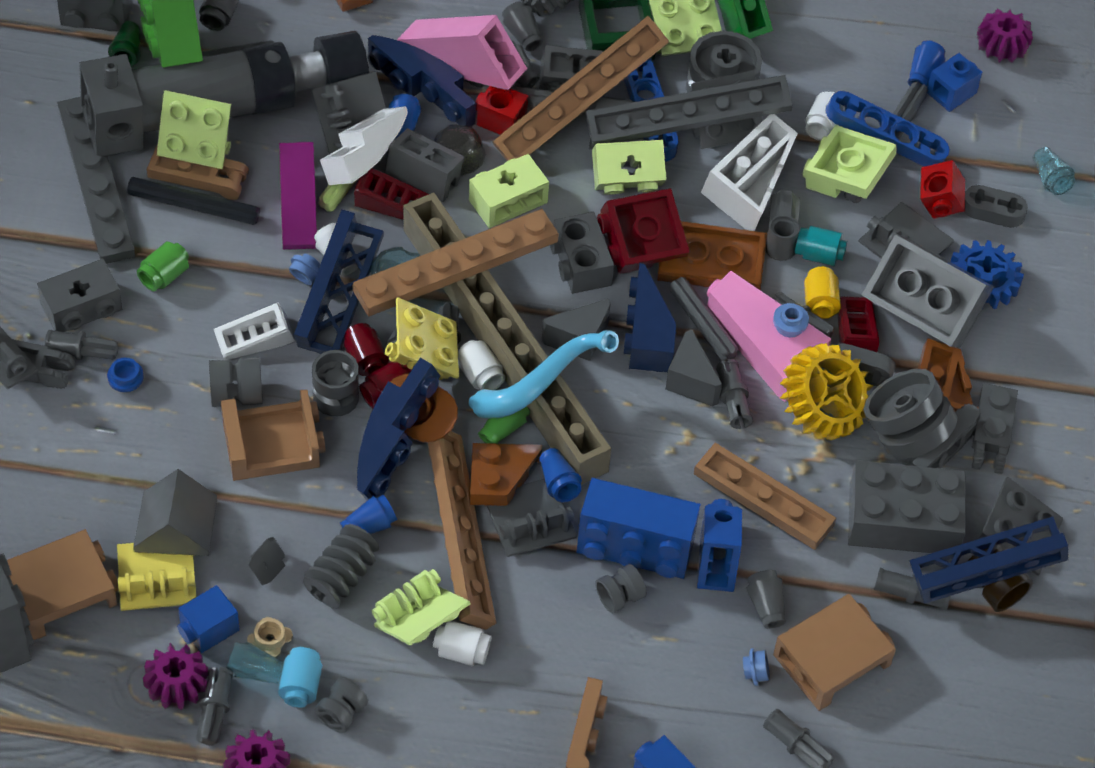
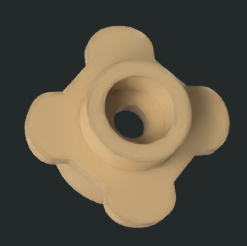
[247,617,293,659]

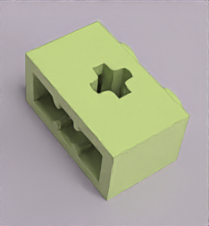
[592,140,666,195]
[469,154,549,229]

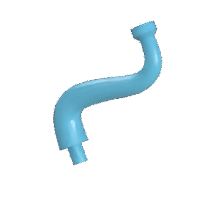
[469,330,619,419]

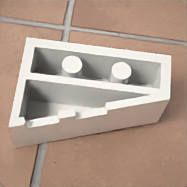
[701,114,798,231]

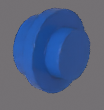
[107,358,144,392]

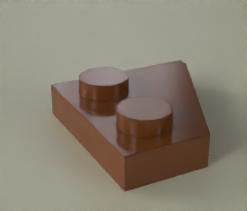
[918,338,979,412]
[470,443,542,506]

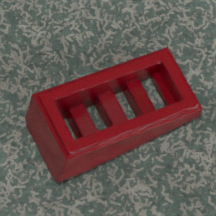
[354,168,429,220]
[837,296,880,352]

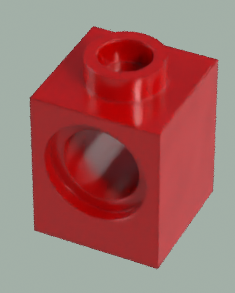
[475,86,528,135]
[920,160,965,219]

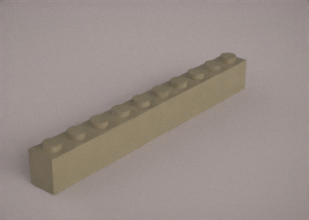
[403,193,611,485]

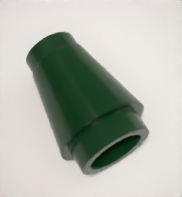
[108,21,141,67]

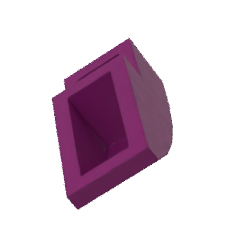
[279,142,317,250]

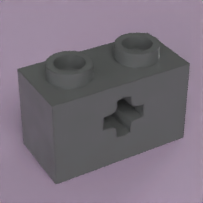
[37,258,123,332]

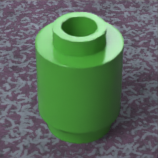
[137,241,189,292]

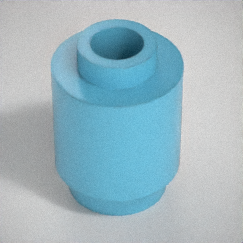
[278,647,322,708]

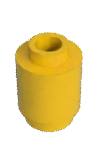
[804,266,841,319]

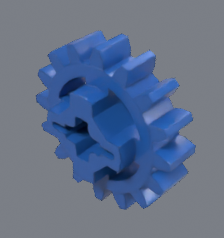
[950,240,1024,309]

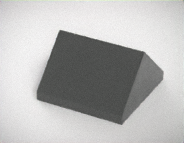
[133,469,217,556]

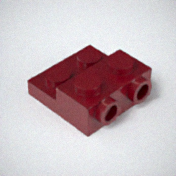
[597,188,690,274]

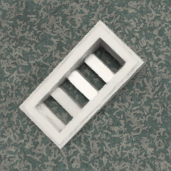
[213,302,295,360]

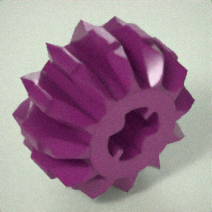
[977,8,1033,63]
[143,643,209,711]
[223,728,291,768]

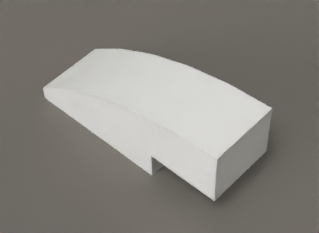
[320,107,408,185]

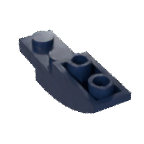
[367,35,476,130]
[357,358,441,500]

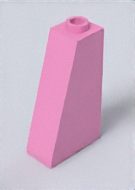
[397,15,527,90]
[707,271,831,402]

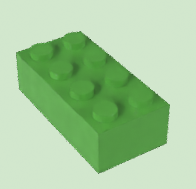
[137,0,203,68]

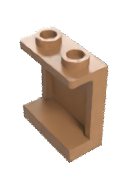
[221,389,326,481]
[7,529,119,641]
[773,594,896,711]

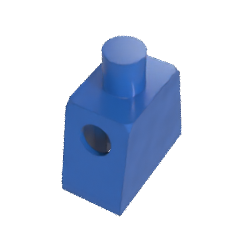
[697,499,742,592]

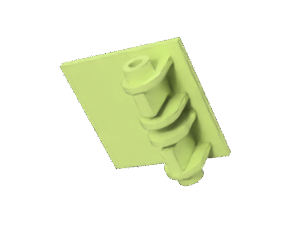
[649,0,722,56]
[157,90,231,169]
[372,569,471,645]

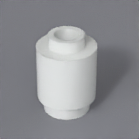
[805,92,845,141]
[458,340,505,390]
[433,621,492,666]

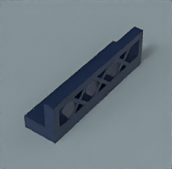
[294,209,384,354]
[909,517,1068,604]

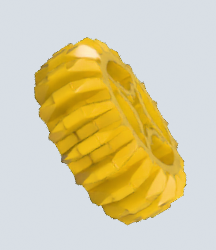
[779,343,873,440]

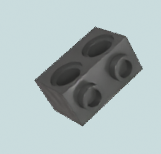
[539,45,605,97]
[550,211,614,294]

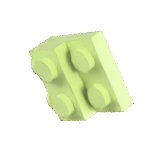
[803,125,896,199]

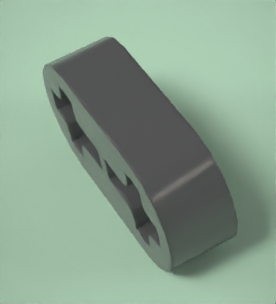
[964,185,1028,228]
[836,343,896,386]

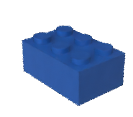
[576,477,701,579]

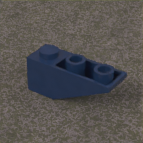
[623,263,676,373]

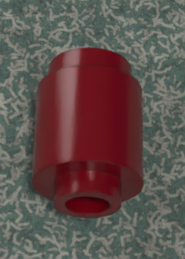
[344,323,389,376]
[359,362,411,409]

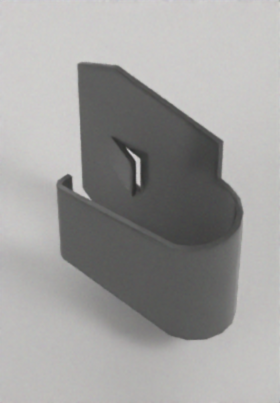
[249,537,286,585]

